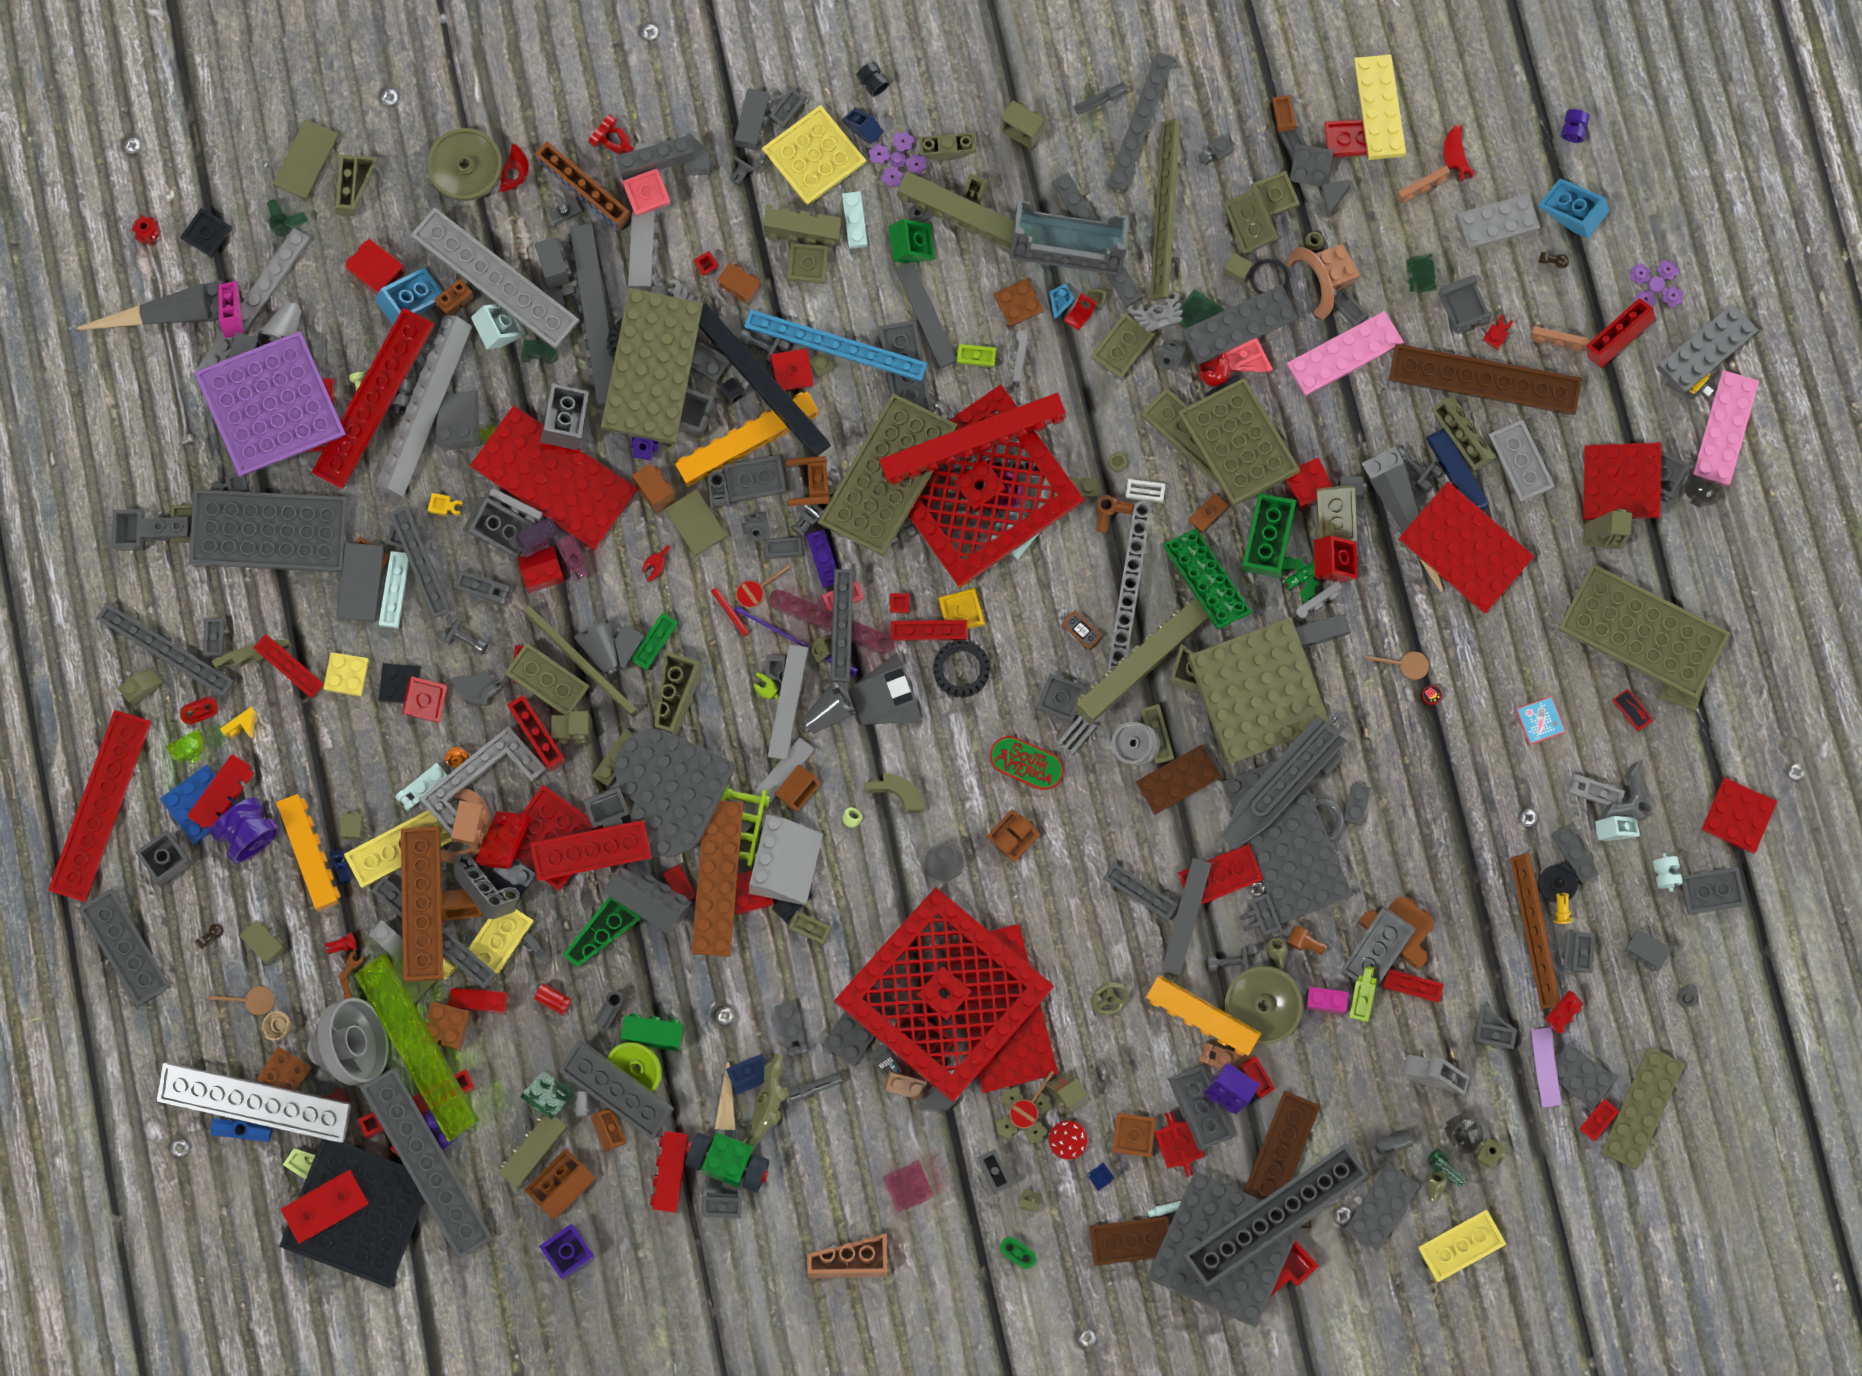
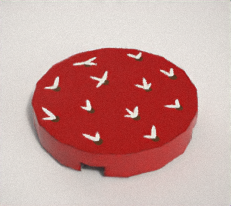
[1048,1120,1088,1160]

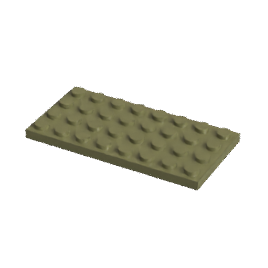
[601,288,703,444]
[818,393,959,557]
[1558,564,1731,700]

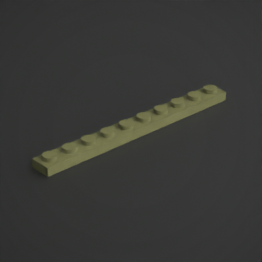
[1150,118,1180,301]

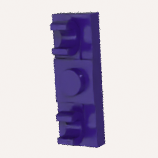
[806,529,837,589]

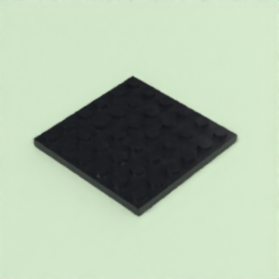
[279,1138,425,1289]

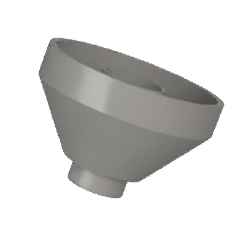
[307,998,388,1085]

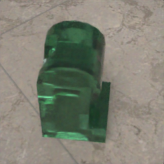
[521,339,558,364]

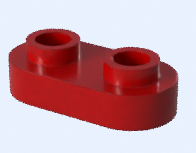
[180,697,218,724]

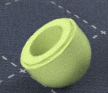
[842,807,862,828]

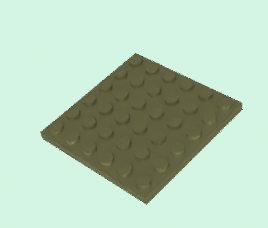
[1187,617,1329,765]

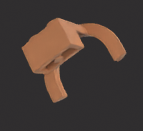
[1287,244,1361,320]
[441,788,491,863]

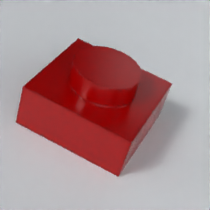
[890,593,910,614]

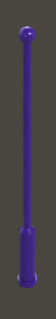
[735,606,858,677]

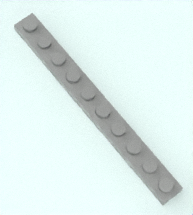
[189,228,310,388]

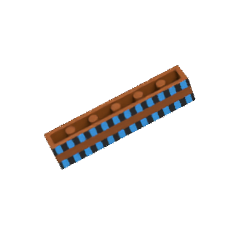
[534,141,631,232]

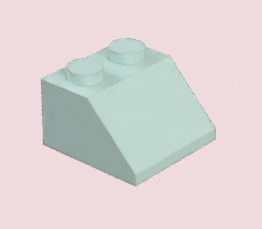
[471,304,526,349]

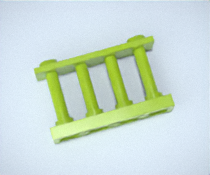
[720,784,770,868]

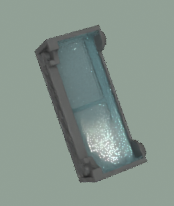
[1009,200,1129,276]

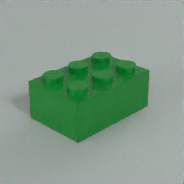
[621,1013,685,1052]

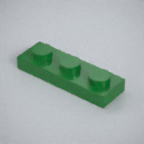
[631,613,679,671]

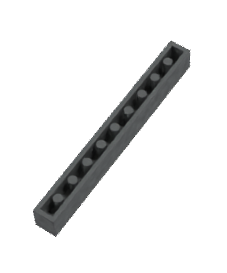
[567,223,614,410]

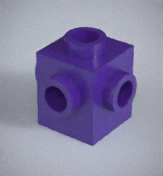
[630,436,659,461]

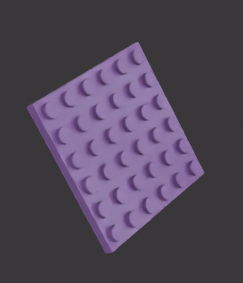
[194,331,345,477]

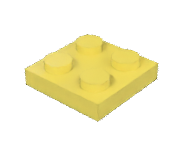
[323,652,369,697]

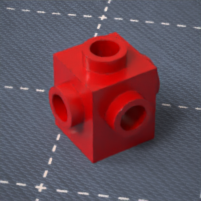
[131,215,161,247]

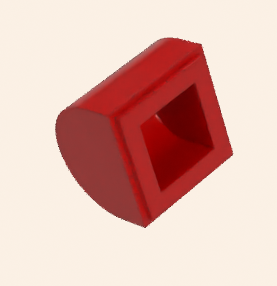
[693,251,719,277]

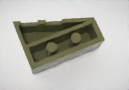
[335,154,377,216]
[1583,509,1632,549]

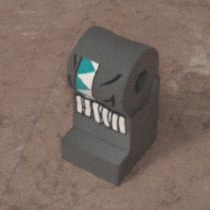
[869,1044,904,1078]

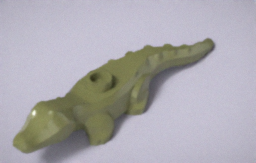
[744,1053,789,1176]

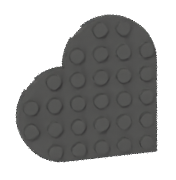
[615,729,737,857]

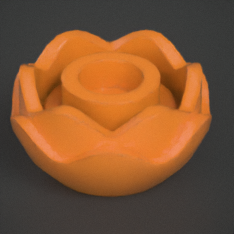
[444,747,469,768]

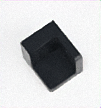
[716,377,746,406]

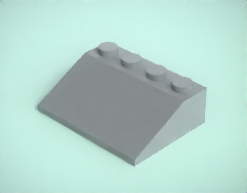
[749,815,823,905]

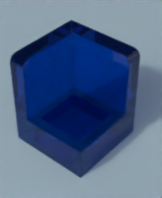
[1087,1162,1115,1191]

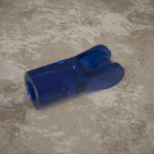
[329,847,353,884]

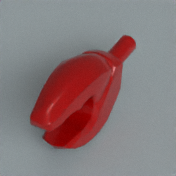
[642,544,671,583]

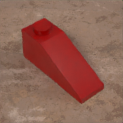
[448,988,509,1015]

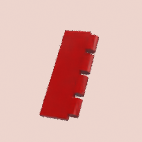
[187,754,255,829]

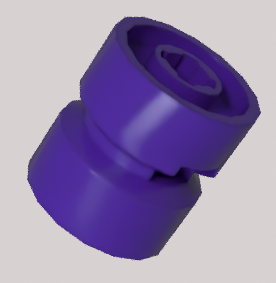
[1560,109,1590,143]

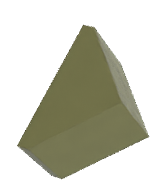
[962,173,987,205]

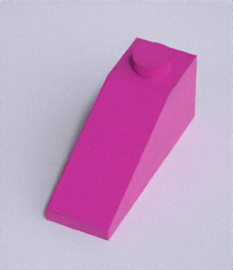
[218,281,243,338]

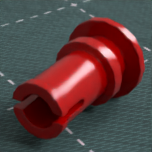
[325,932,357,955]

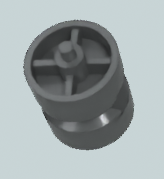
[388,379,413,413]

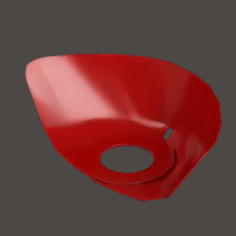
[498,143,529,192]

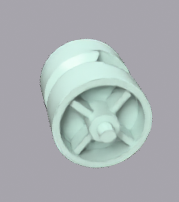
[1653,853,1683,892]

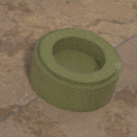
[1108,452,1127,472]

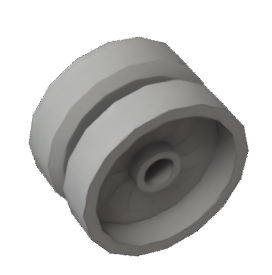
[1112,722,1160,766]

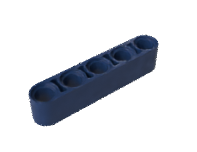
[1426,428,1489,511]

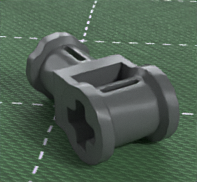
[790,504,825,538]

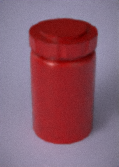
[534,983,572,1016]

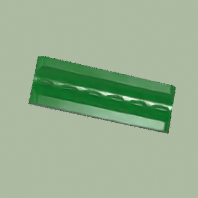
[1163,528,1252,630]

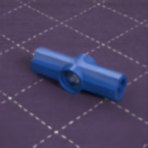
[210,1118,272,1143]

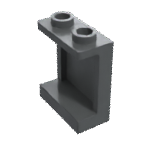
[1438,274,1492,333]

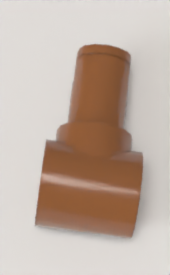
[1286,925,1327,955]

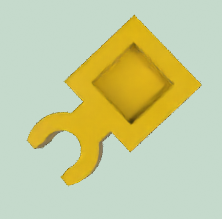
[428,493,463,516]

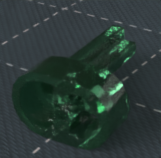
[1427,1148,1467,1188]

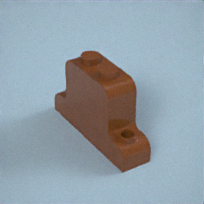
[1357,897,1434,971]

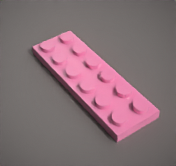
[1287,311,1404,397]
[1692,370,1759,487]

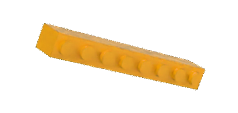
[675,391,819,488]

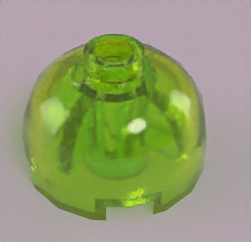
[165,729,205,764]

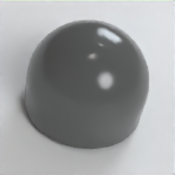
[1677,986,1698,1007]

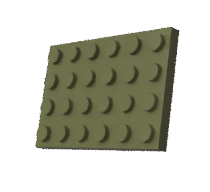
[1178,378,1300,507]

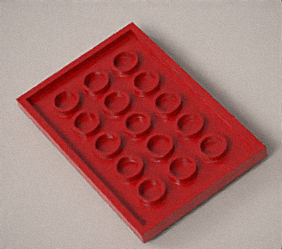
[1398,481,1534,614]

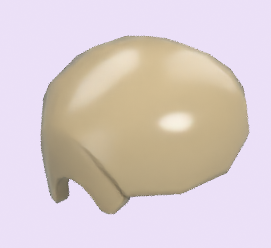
[261,1011,292,1041]

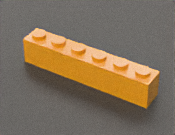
[276,794,341,912]
[1146,975,1262,1056]

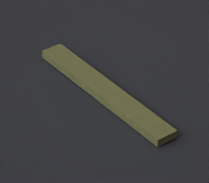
[523,605,638,717]

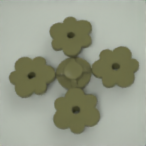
[996,1087,1052,1143]

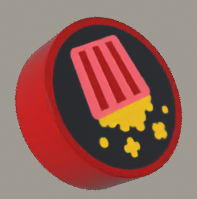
[1422,685,1442,705]

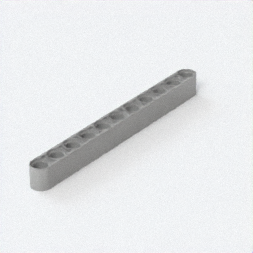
[1108,501,1151,705]

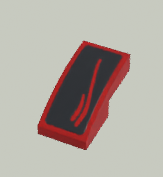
[1612,689,1653,732]

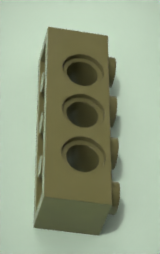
[1431,397,1497,470]

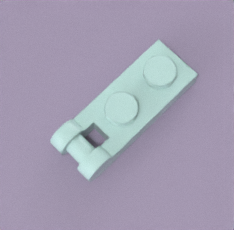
[395,763,447,812]

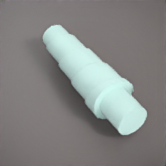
[1147,1201,1181,1218]

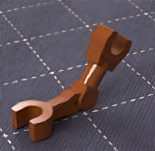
[338,951,365,1000]

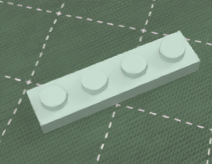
[379,551,409,629]

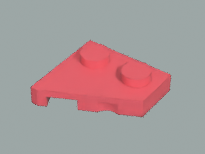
[1225,338,1273,372]

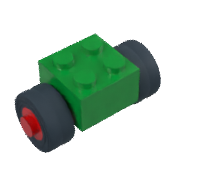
[685,1132,770,1192]

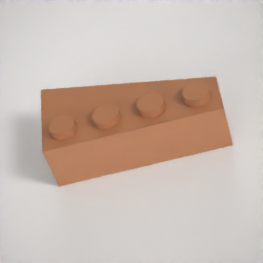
[807,1233,887,1279]

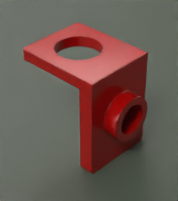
[1064,293,1097,331]

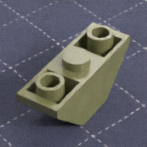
[919,133,976,161]

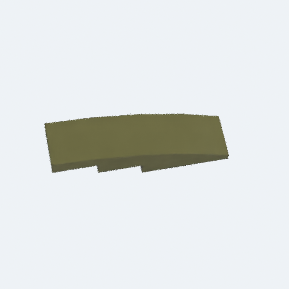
[212,639,293,671]

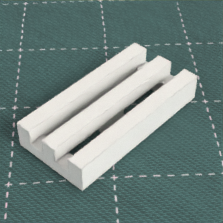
[1125,479,1165,504]

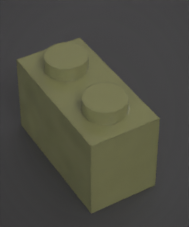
[239,920,285,966]

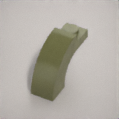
[864,774,924,814]

